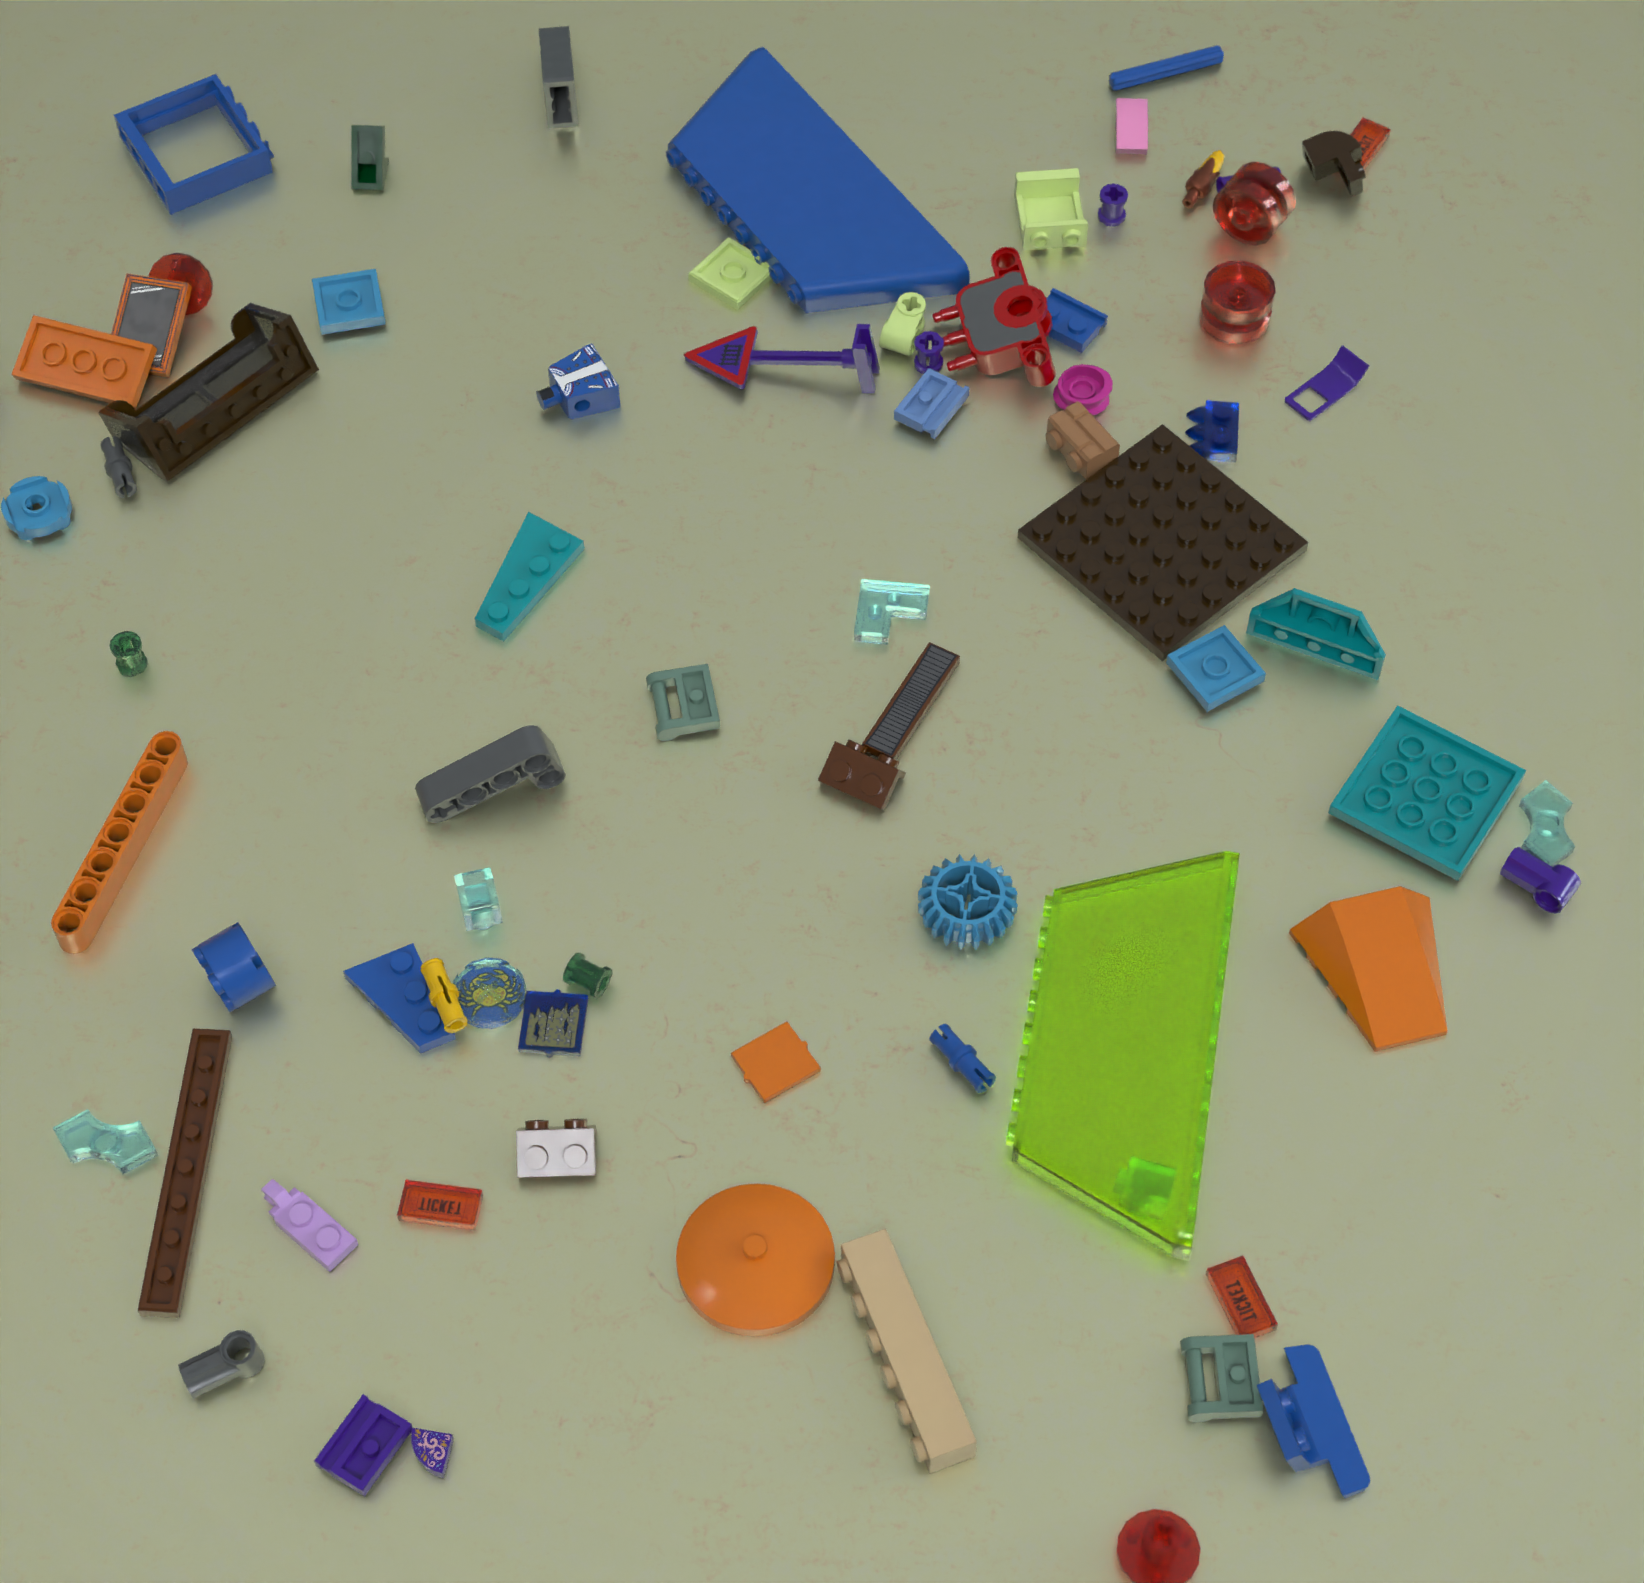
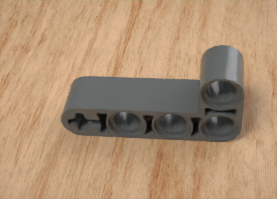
[415,725,566,823]

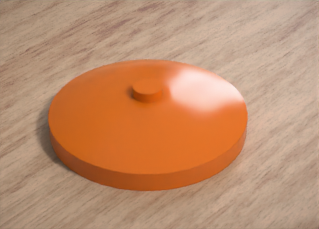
[676,1184,835,1336]

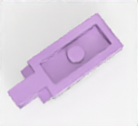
[261,1179,358,1272]

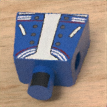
[536,343,621,419]

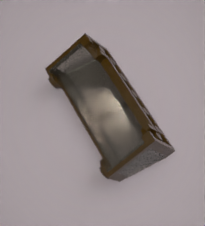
[98,303,319,481]

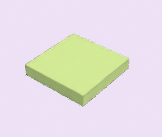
[688,237,772,310]

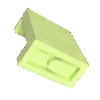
[1014,168,1088,250]

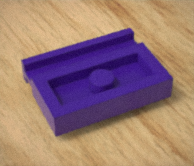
[314,1394,413,1497]

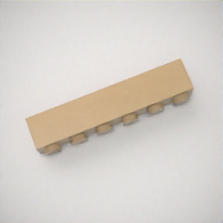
[836,1228,977,1474]

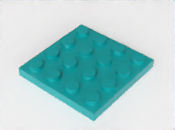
[1328,705,1526,881]

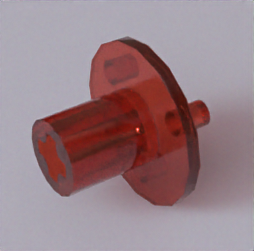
[149,253,213,316]
[1116,1509,1200,1583]

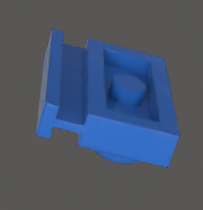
[1046,288,1108,353]

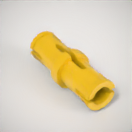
[420,958,468,1033]

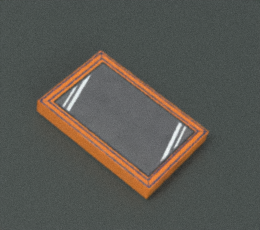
[111,274,192,378]

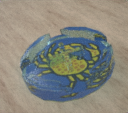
[453,957,527,1029]

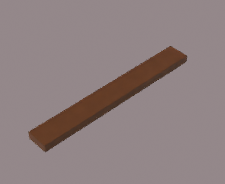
[137,1028,232,1318]

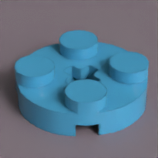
[1,476,72,541]

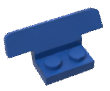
[1257,1344,1370,1498]

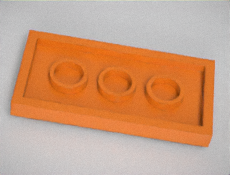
[11,315,157,409]

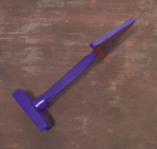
[684,324,880,394]

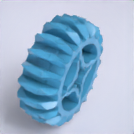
[918,854,1018,950]

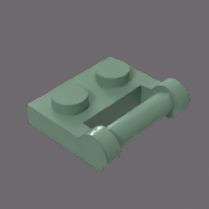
[646,664,720,741]
[1180,1334,1263,1422]

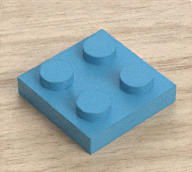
[312,269,386,335]
[1166,625,1266,712]

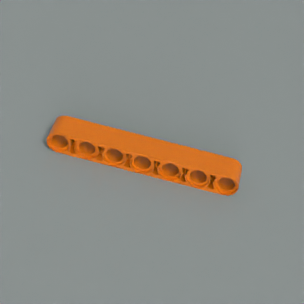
[51,731,188,954]

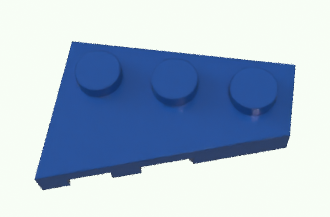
[343,943,456,1054]

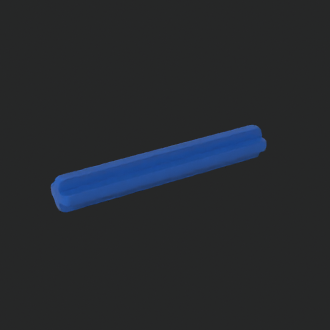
[1109,45,1224,91]

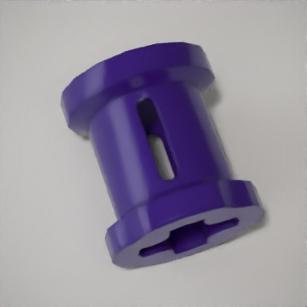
[1097,184,1128,227]
[914,331,944,374]

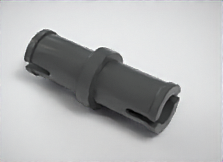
[100,436,137,498]

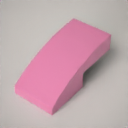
[1115,98,1148,154]

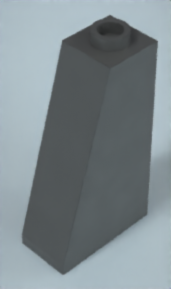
[539,26,579,129]

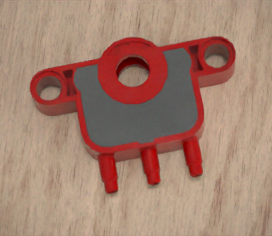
[932,247,1056,387]

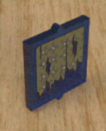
[518,989,589,1058]

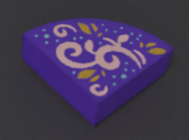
[411,1428,454,1478]

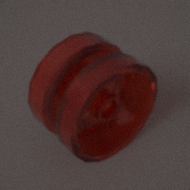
[1212,162,1296,246]
[1199,261,1276,344]

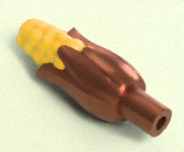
[1182,150,1225,208]

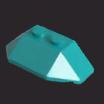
[1246,588,1386,680]

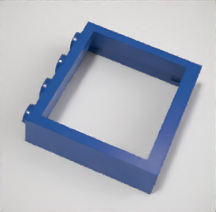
[114,74,274,215]

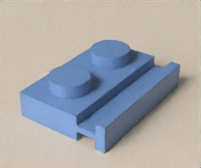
[894,368,970,439]

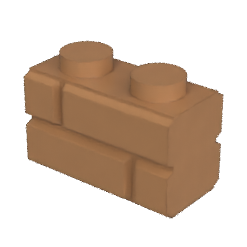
[1045,401,1120,480]

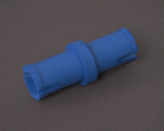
[929,1024,996,1093]

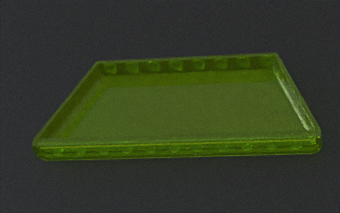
[1006,851,1240,1260]

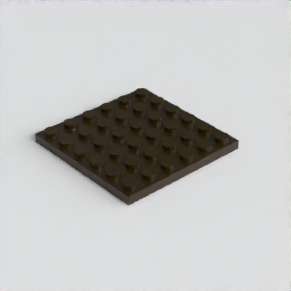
[1018,424,1308,662]

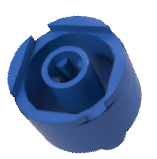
[192,922,276,1012]

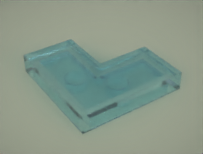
[854,579,930,645]

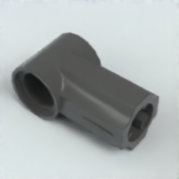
[178,1330,265,1399]

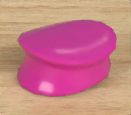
[1053,364,1113,415]

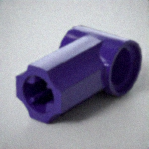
[1500,847,1581,914]

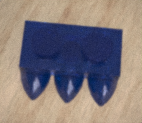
[1185,400,1239,463]

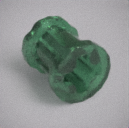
[109,631,148,677]
[563,952,612,999]

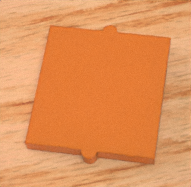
[731,1021,821,1103]

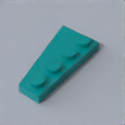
[474,512,585,642]

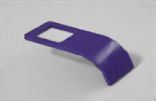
[1285,345,1369,421]

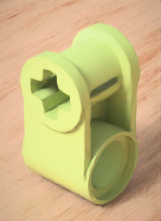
[879,292,926,357]

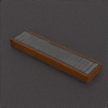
[862,642,960,760]

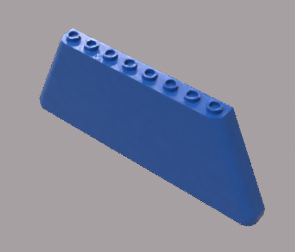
[666,47,970,313]

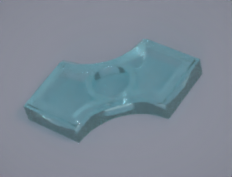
[1519,780,1575,867]
[53,1109,158,1174]

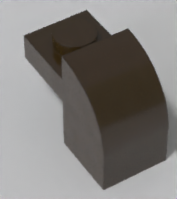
[1302,131,1366,197]

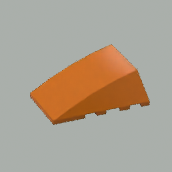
[1289,886,1448,1052]

